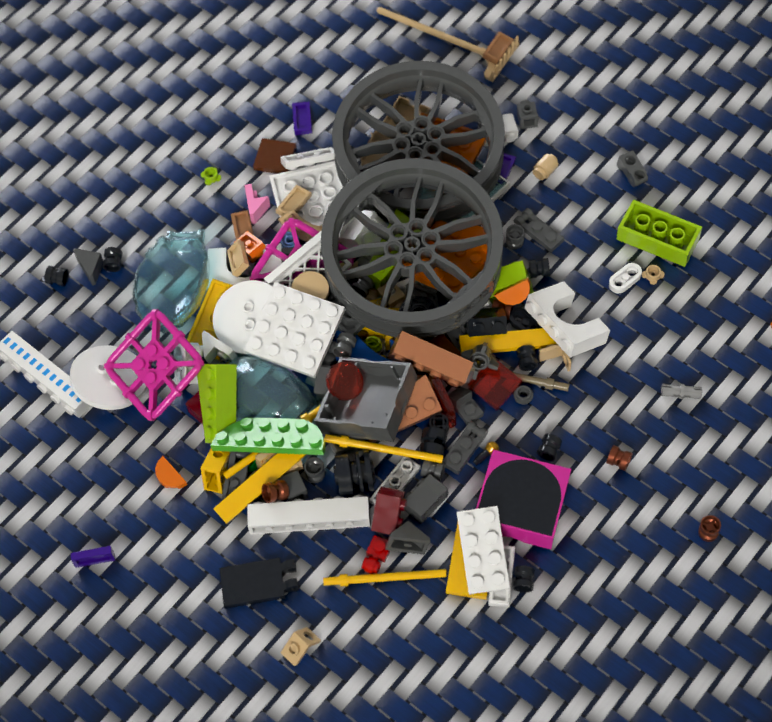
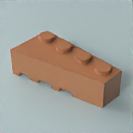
[387,331,474,387]
[368,374,442,443]

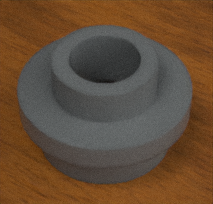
[514,386,533,405]

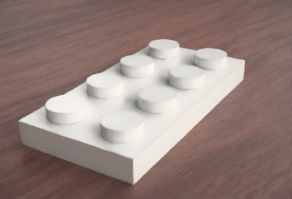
[457,506,510,595]

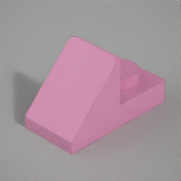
[244,184,270,224]

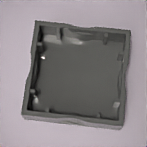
[314,357,418,442]

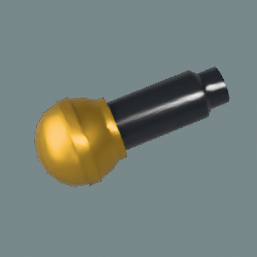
[473,441,499,466]

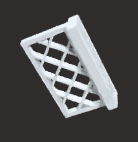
[264,231,352,288]

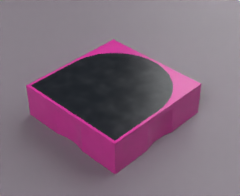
[476,450,571,550]

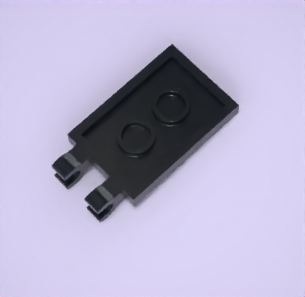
[219,558,299,609]

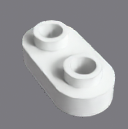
[609,263,642,293]

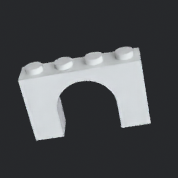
[208,243,284,288]
[525,281,610,358]

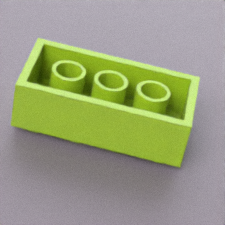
[616,200,702,267]

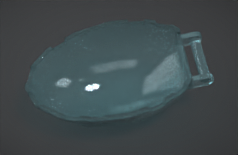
[132,229,210,333]
[218,353,319,426]

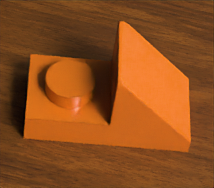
[234,231,266,263]

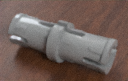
[661,384,702,399]

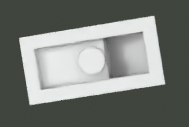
[202,331,238,364]

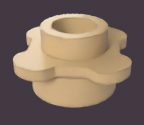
[642,265,664,285]

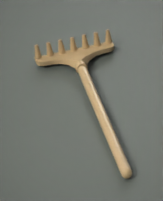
[377,7,519,82]

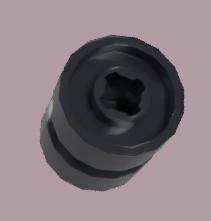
[419,427,447,461]

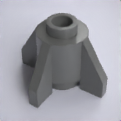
[461,342,499,380]

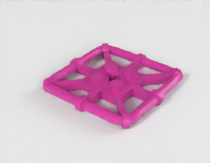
[249,217,356,287]
[104,309,204,421]

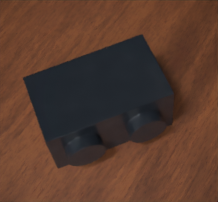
[465,307,507,337]

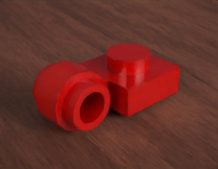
[361,535,390,574]

